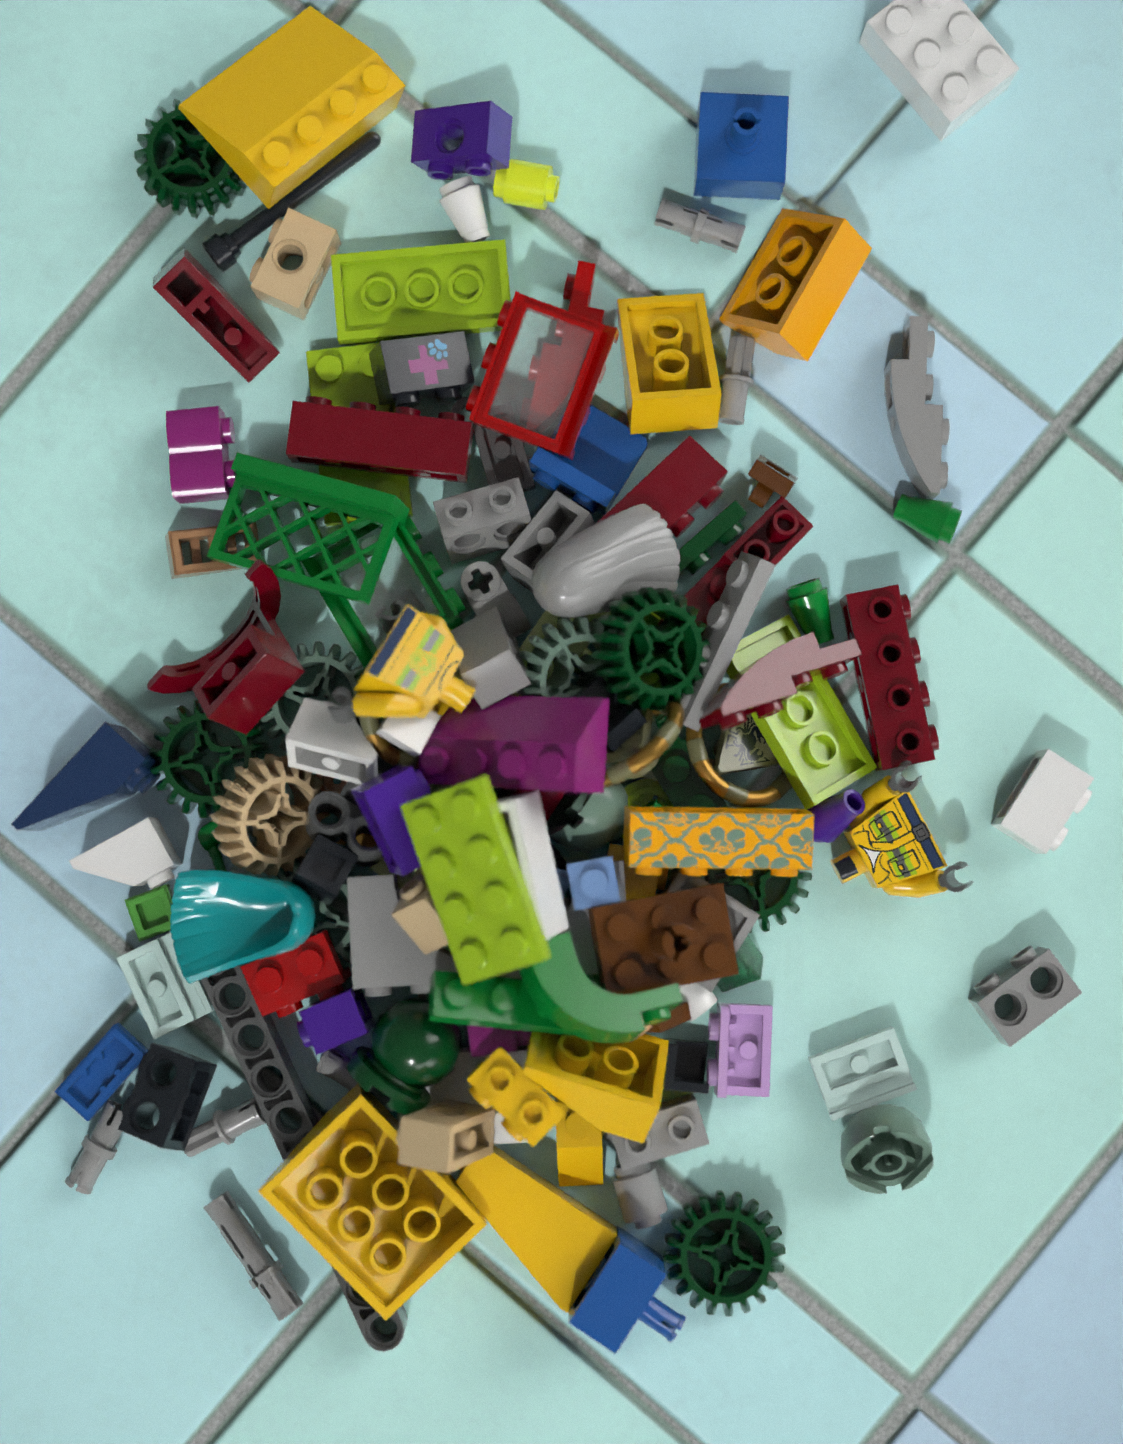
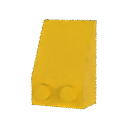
[617,293,722,435]
[522,1032,669,1143]

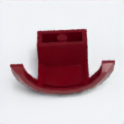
[147,560,305,735]

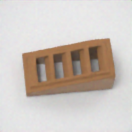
[165,522,259,579]

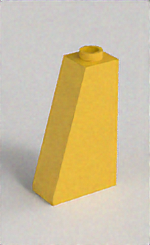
[456,1145,617,1313]

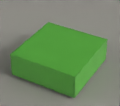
[124,884,173,942]

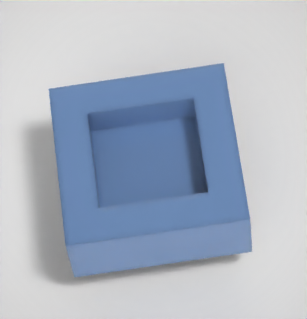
[566,856,621,910]

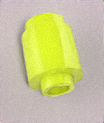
[493,159,560,210]

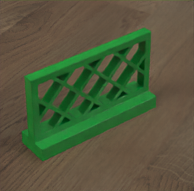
[207,452,410,605]

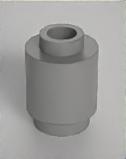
[612,1163,668,1229]

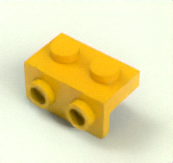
[467,1047,564,1147]

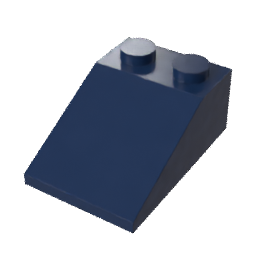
[11,722,162,831]

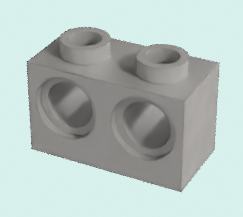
[433,477,532,564]
[968,946,1082,1047]
[611,1093,710,1171]

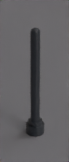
[201,131,381,272]

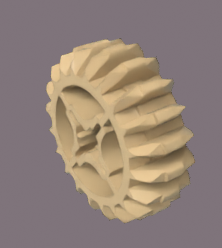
[210,754,331,876]

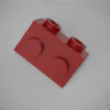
[241,929,352,1018]

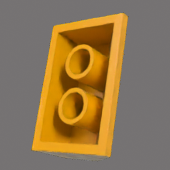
[719,208,872,362]

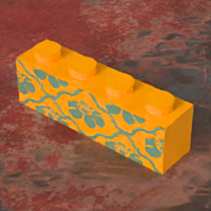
[623,806,814,877]

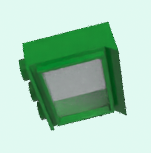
[302,515,466,669]

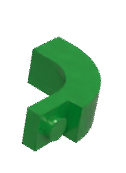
[519,932,683,1043]

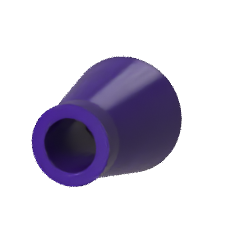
[807,789,865,843]

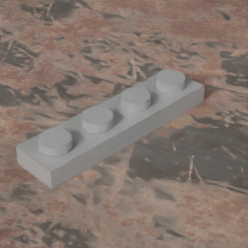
[681,551,776,731]

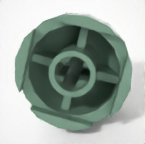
[546,767,628,852]
[841,1104,933,1194]

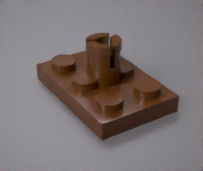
[587,883,739,995]

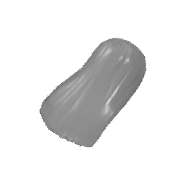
[531,504,680,618]

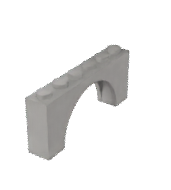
[347,860,626,997]

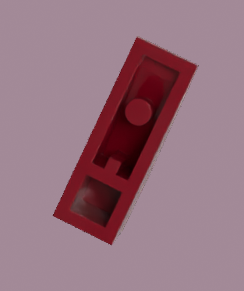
[152,248,280,383]

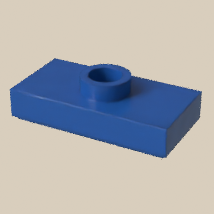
[54,1022,149,1122]

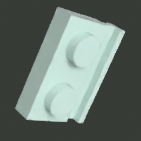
[116,932,215,1039]
[808,1026,917,1121]

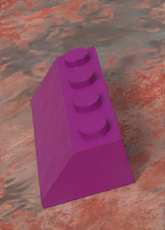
[418,696,609,793]

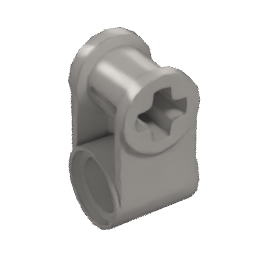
[461,561,532,637]

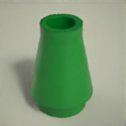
[893,493,962,544]
[785,578,835,645]

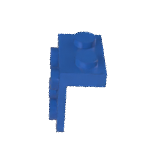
[529,404,647,515]

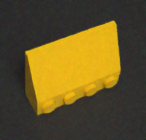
[178,6,405,209]
[258,1084,487,1320]

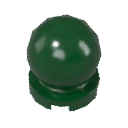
[346,998,461,1116]

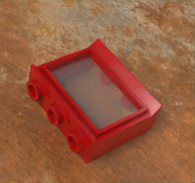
[466,291,619,461]

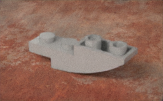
[884,316,950,500]

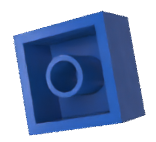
[693,92,789,200]
[568,1225,686,1354]

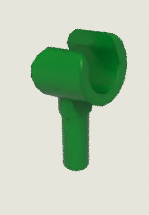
[198,821,227,872]

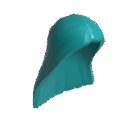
[170,870,315,984]

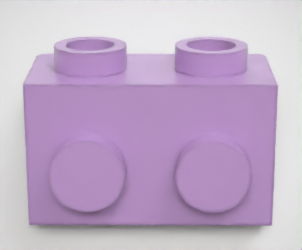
[706,1003,773,1098]

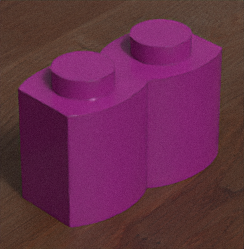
[166,406,237,504]

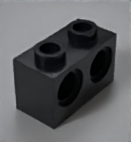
[118,1043,217,1151]

